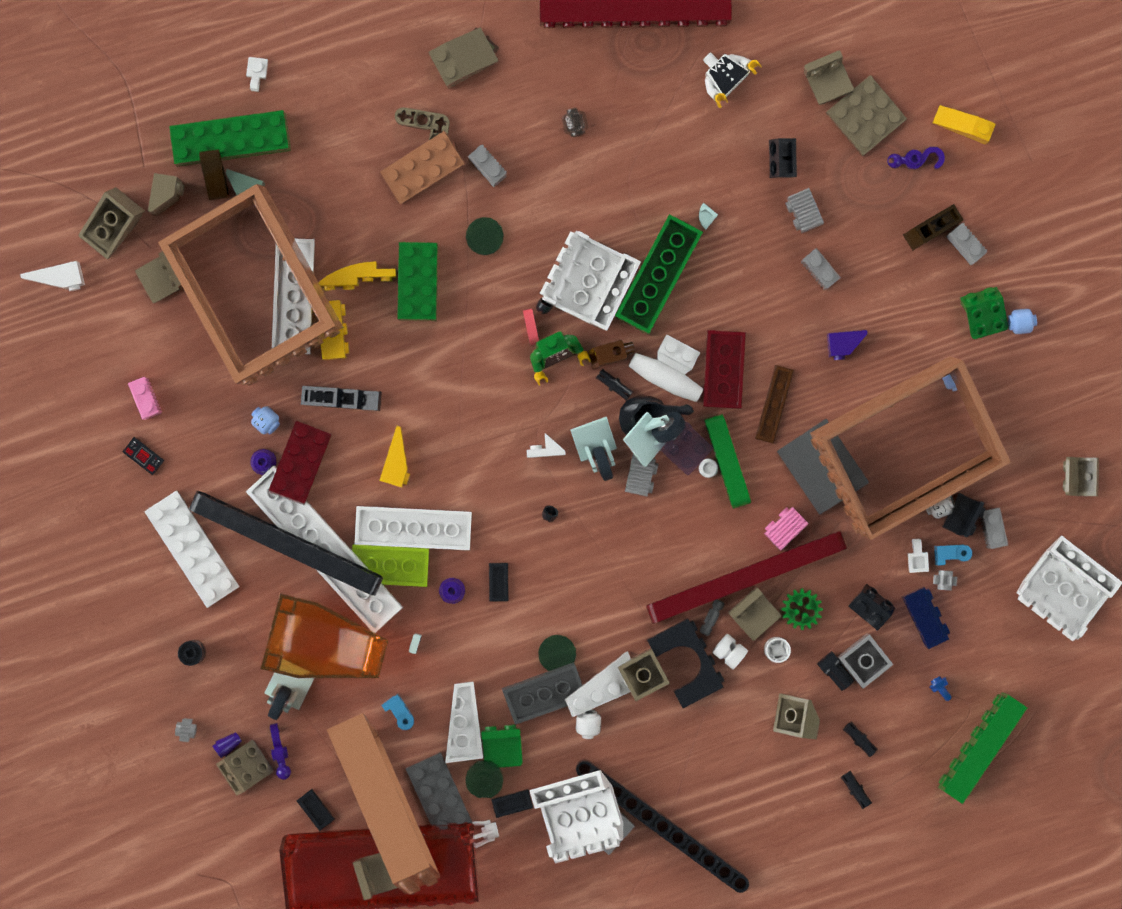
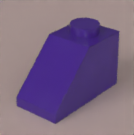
[827,330,867,360]

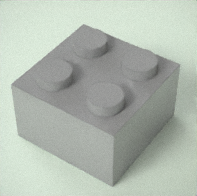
[837,633,894,689]

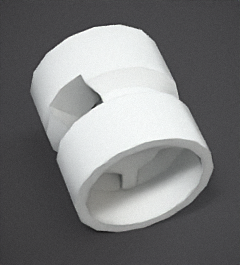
[712,634,748,669]
[764,637,791,663]

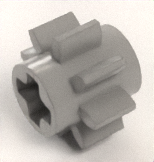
[933,570,957,591]
[175,718,197,742]

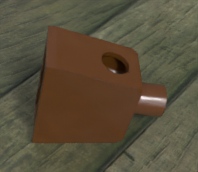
[588,340,635,369]

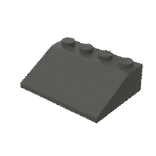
[777,419,869,515]

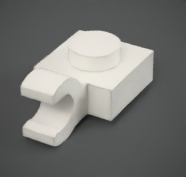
[246,57,268,92]
[908,539,929,573]

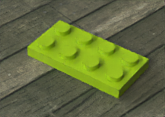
[352,544,429,587]

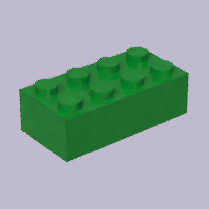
[397,242,438,321]

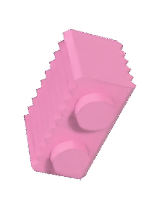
[128,377,162,420]
[764,507,808,550]

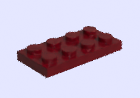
[703,330,746,409]
[268,421,332,505]

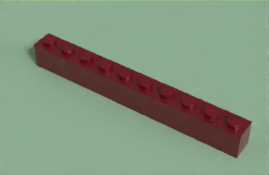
[540,0,732,29]

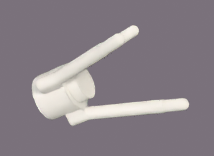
[461,820,499,851]

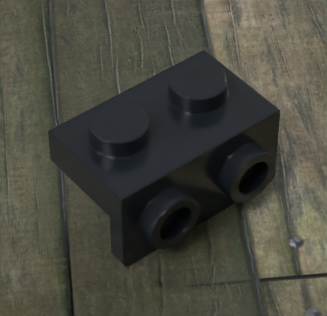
[848,584,895,631]

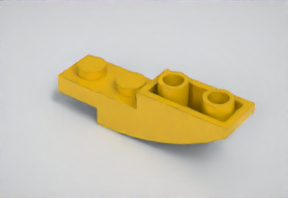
[319,261,397,290]

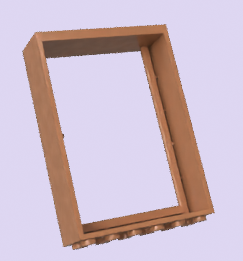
[158,184,344,386]
[810,356,1010,540]
[327,713,440,895]

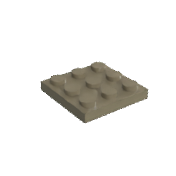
[826,75,907,156]

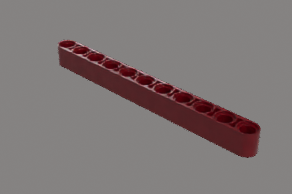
[646,530,847,624]

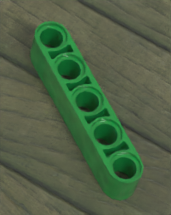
[704,414,751,509]

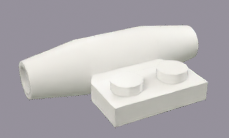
[629,335,703,402]

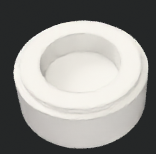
[699,458,718,478]

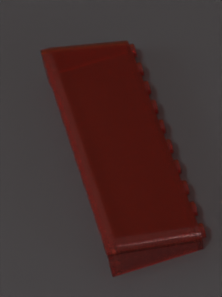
[279,822,479,909]

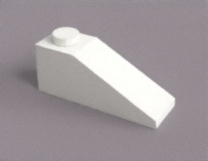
[20,261,85,291]

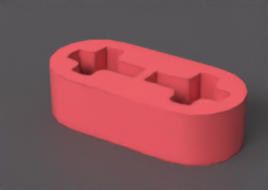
[523,308,539,346]

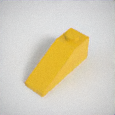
[932,105,996,144]
[379,426,410,488]

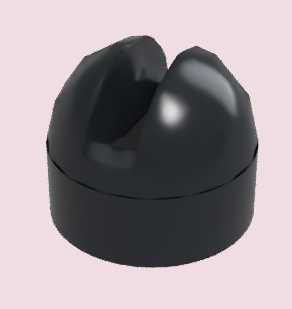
[536,298,553,315]
[542,506,558,523]

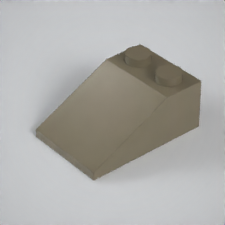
[428,27,498,89]
[78,187,145,259]

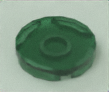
[466,217,504,256]
[538,635,576,671]
[465,760,504,798]

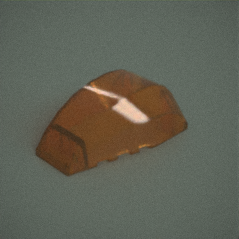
[260,593,389,678]

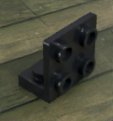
[942,493,985,538]

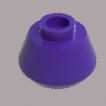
[250,449,277,475]
[439,578,465,604]

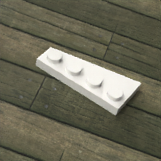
[565,651,631,717]
[445,681,483,763]

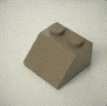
[148,173,184,216]
[618,648,670,701]

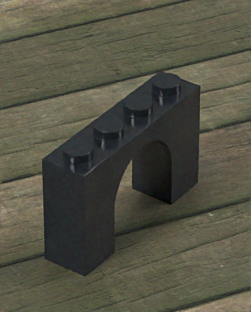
[647,618,725,708]

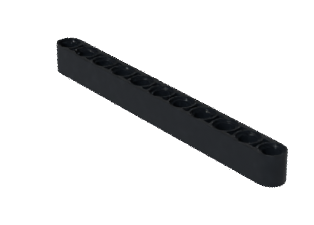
[189,491,383,596]
[576,759,749,893]

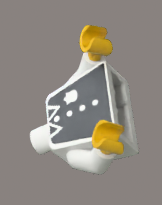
[703,52,762,108]

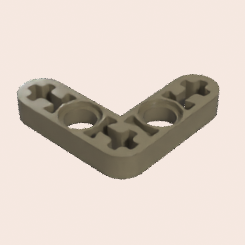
[395,107,450,140]

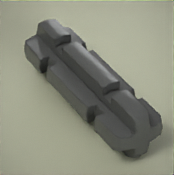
[699,599,725,636]

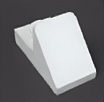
[527,433,565,458]

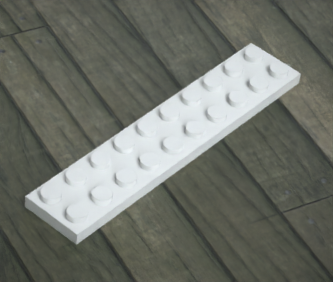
[246,466,403,634]

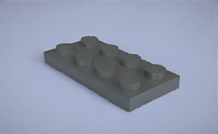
[502,662,582,724]
[406,752,472,839]

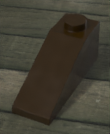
[903,204,963,251]

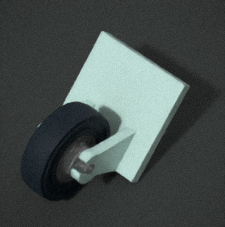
[623,412,686,467]
[570,417,617,481]
[265,658,316,720]

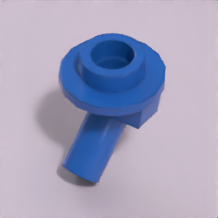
[929,676,952,701]

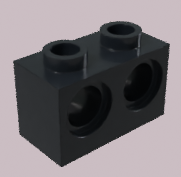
[769,138,797,178]

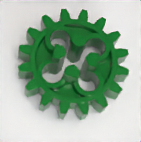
[781,588,823,630]

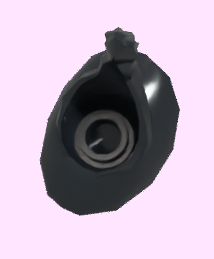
[619,396,694,435]

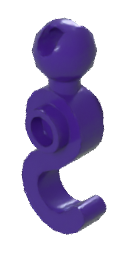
[887,147,945,170]
[270,723,291,780]

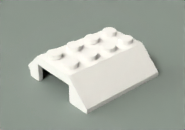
[540,231,641,331]
[1016,535,1122,641]
[529,770,623,863]

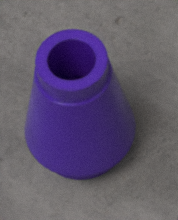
[212,732,242,758]

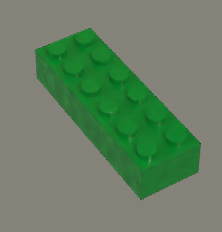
[169,110,291,167]
[615,214,703,335]
[938,692,1028,804]

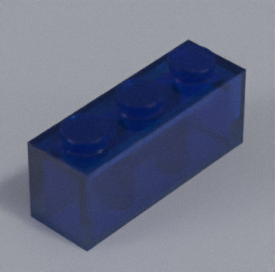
[901,587,950,649]

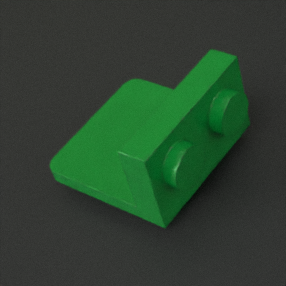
[960,287,1008,339]
[481,724,523,768]

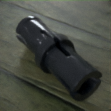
[596,369,633,401]
[842,721,878,757]
[841,770,872,809]

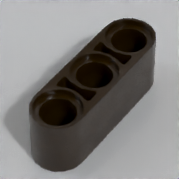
[199,149,229,201]

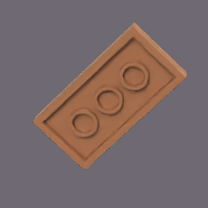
[380,131,465,204]

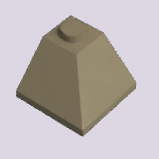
[773,693,820,739]

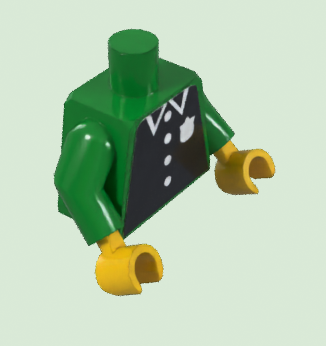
[530,331,591,386]

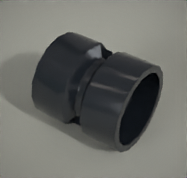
[178,640,206,666]

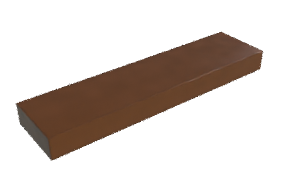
[755,365,794,444]

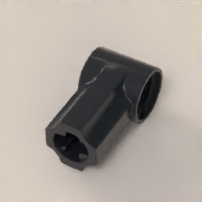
[817,651,854,691]

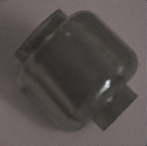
[562,108,588,137]

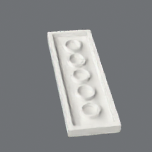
[272,238,315,354]
[144,491,240,608]
[355,506,472,550]

